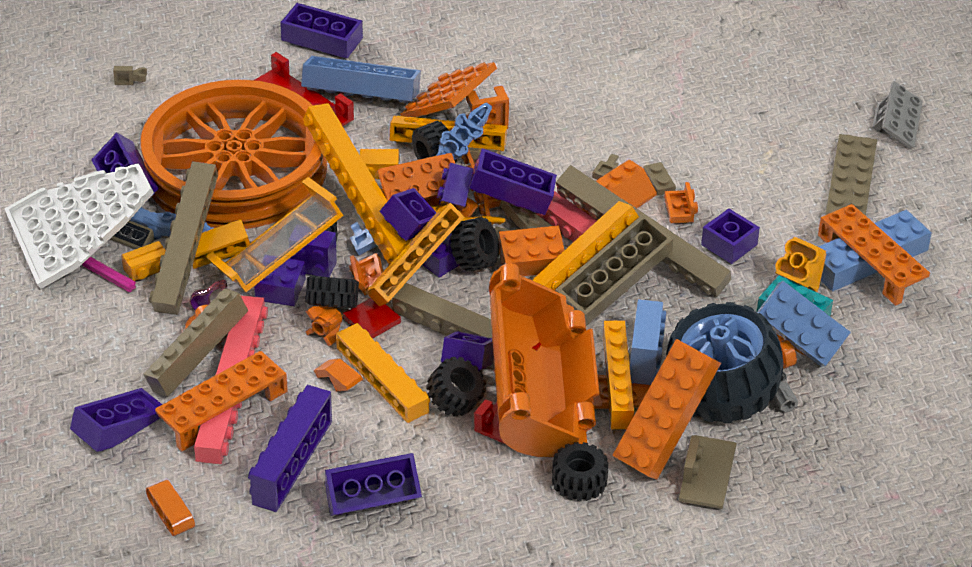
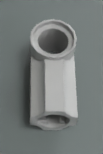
[774,371,798,413]

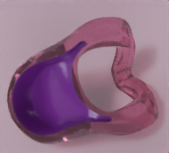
[190,280,228,311]

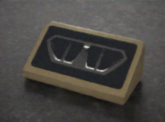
[110,220,154,249]

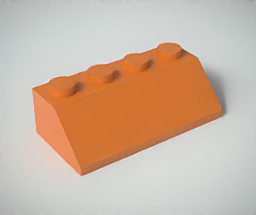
[581,159,657,221]

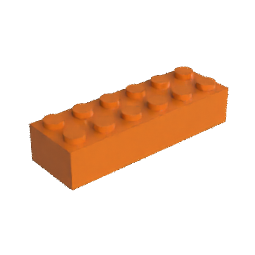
[612,339,721,480]

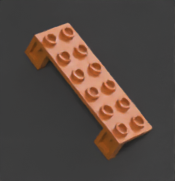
[818,204,930,306]
[155,351,288,452]

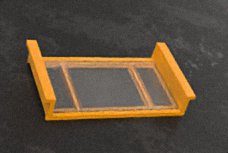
[206,177,344,292]

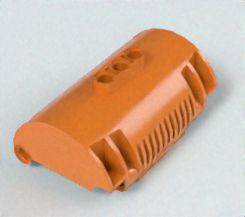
[489,263,599,457]

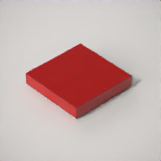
[343,298,401,339]

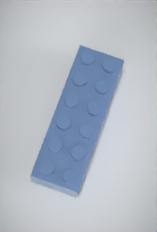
[301,56,421,103]
[819,209,932,292]

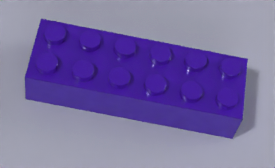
[248,384,332,512]

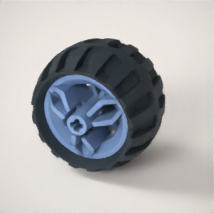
[666,302,783,423]

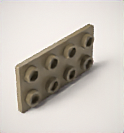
[679,435,737,509]

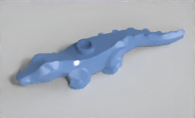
[436,103,492,160]
[130,207,213,239]

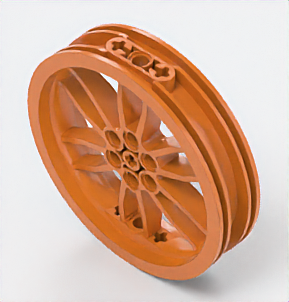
[141,80,327,229]

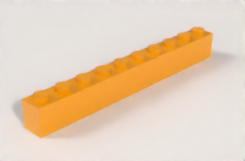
[303,103,411,265]

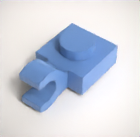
[350,222,377,256]

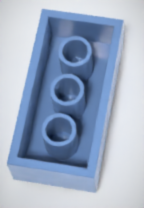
[757,281,851,367]
[630,299,666,385]

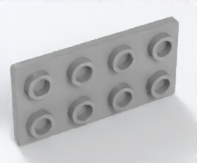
[872,81,923,149]

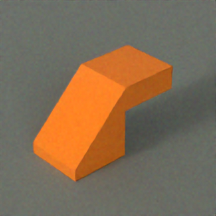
[313,359,363,391]

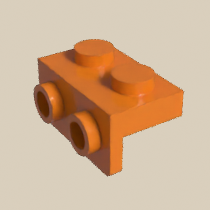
[664,182,698,223]
[349,253,383,296]

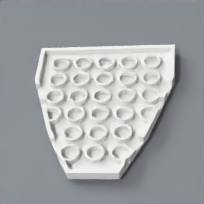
[5,164,154,289]

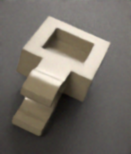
[113,66,147,85]
[592,154,619,180]

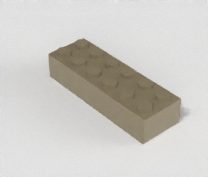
[556,214,673,326]

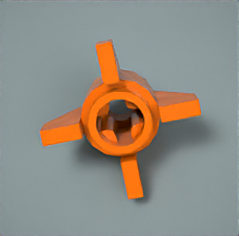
[306,306,342,346]

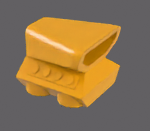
[775,236,826,292]

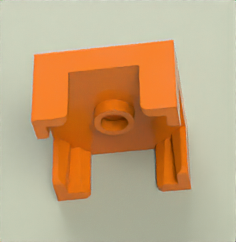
[466,85,509,129]

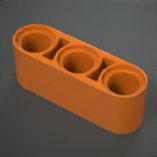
[146,480,195,536]

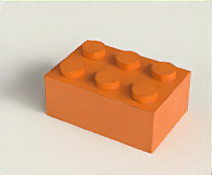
[498,226,565,276]

